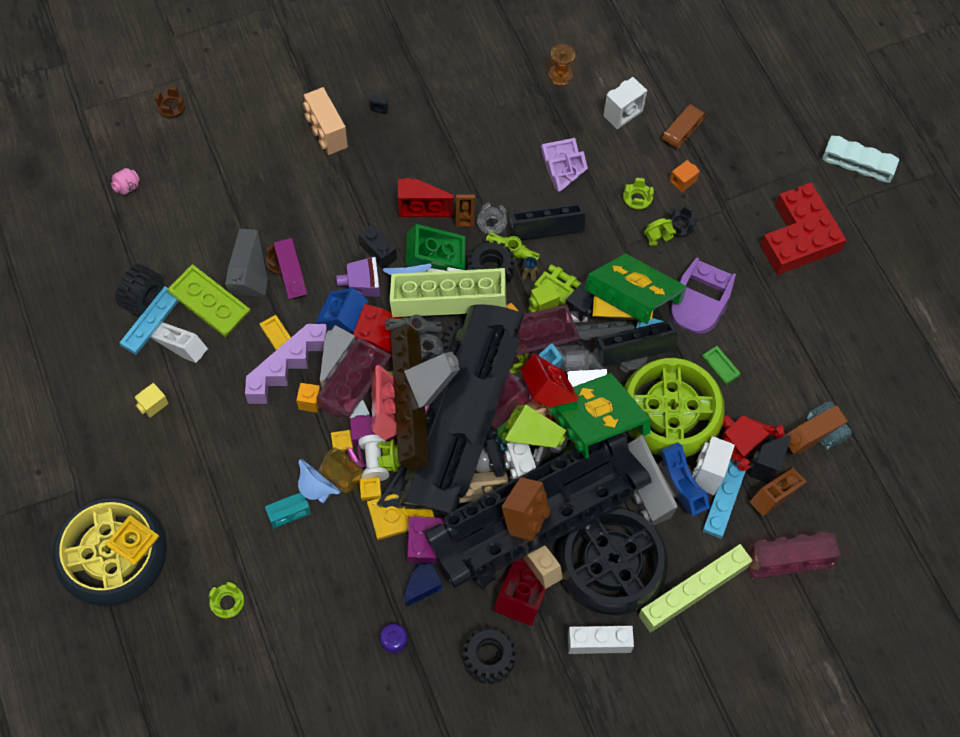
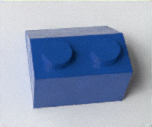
[315,288,368,332]

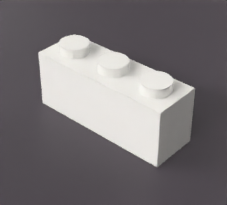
[568,626,634,654]

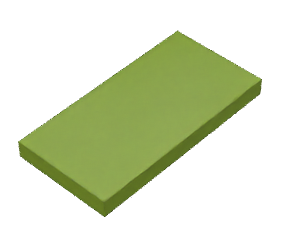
[167,264,250,338]

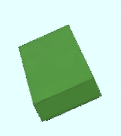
[701,346,741,386]

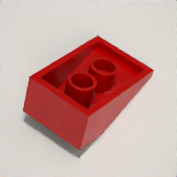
[398,178,453,217]
[353,304,415,357]

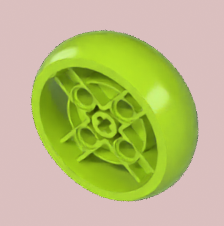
[624,358,725,457]

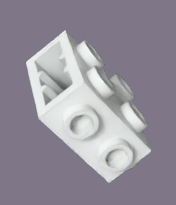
[504,442,536,481]

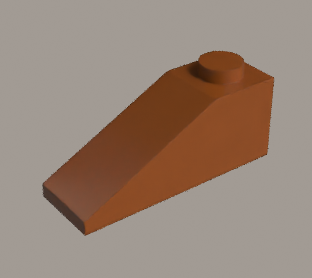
[456,195,475,227]
[785,406,848,455]
[750,468,807,517]

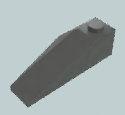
[225,228,268,297]

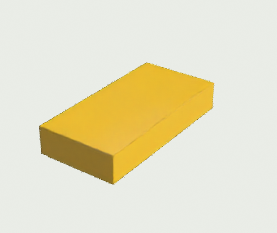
[260,315,291,350]

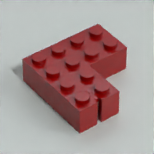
[760,183,847,275]

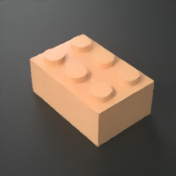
[303,87,348,155]

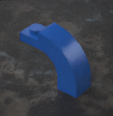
[661,442,710,516]

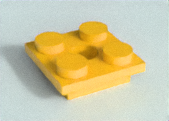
[105,515,159,566]

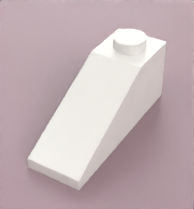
[150,322,208,363]

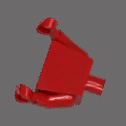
[721,415,785,471]

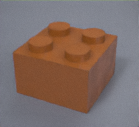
[502,477,550,541]

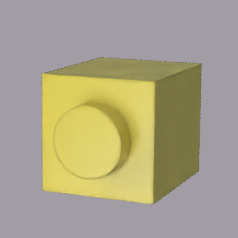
[135,383,169,418]

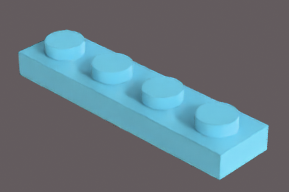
[120,286,179,355]
[702,461,745,539]

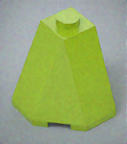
[501,404,566,448]

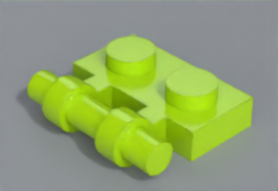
[534,264,581,307]

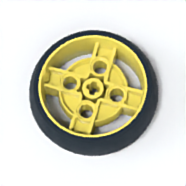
[53,497,166,607]

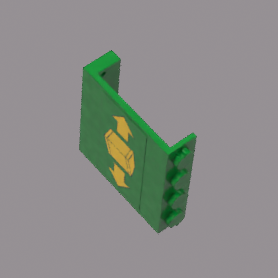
[584,253,687,325]
[547,373,651,459]

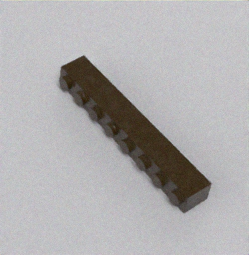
[391,323,429,471]

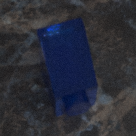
[403,562,442,607]

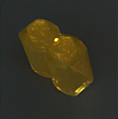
[319,447,364,494]

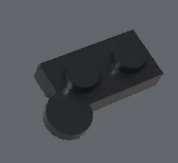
[485,425,507,478]

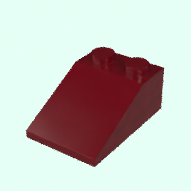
[493,558,547,626]

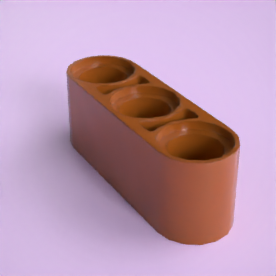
[662,104,706,149]

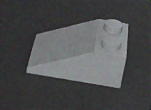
[320,325,357,397]

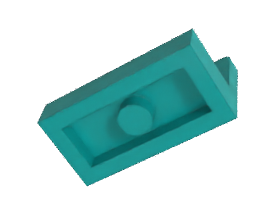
[265,493,311,529]

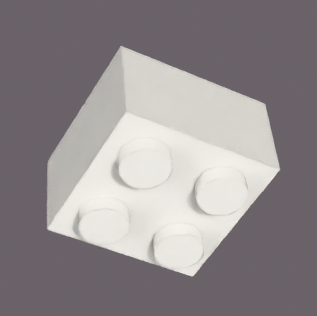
[603,77,647,129]
[692,436,735,495]

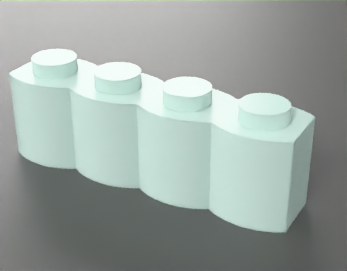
[822,136,899,183]

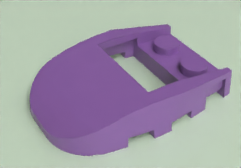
[669,258,736,334]

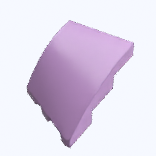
[540,138,588,192]

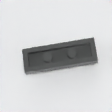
[575,320,634,340]

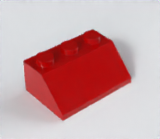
[520,353,579,407]

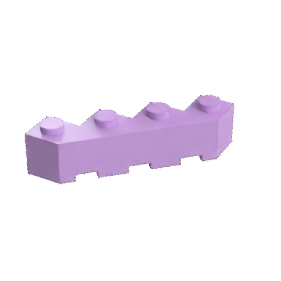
[245,324,327,404]

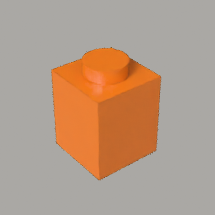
[670,160,700,193]

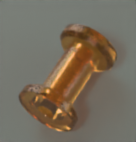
[549,44,575,85]

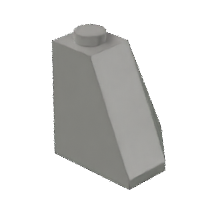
[404,351,460,408]

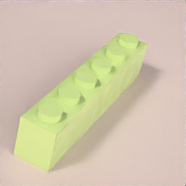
[638,544,753,633]

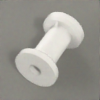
[358,435,389,481]

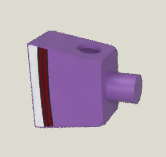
[336,257,380,297]

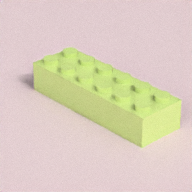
[390,268,506,317]

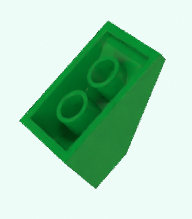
[405,224,465,270]

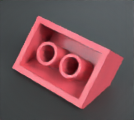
[371,365,397,440]

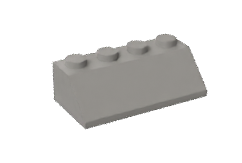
[628,435,678,526]

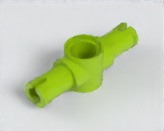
[486,231,540,261]

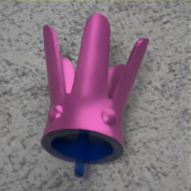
[341,445,366,474]

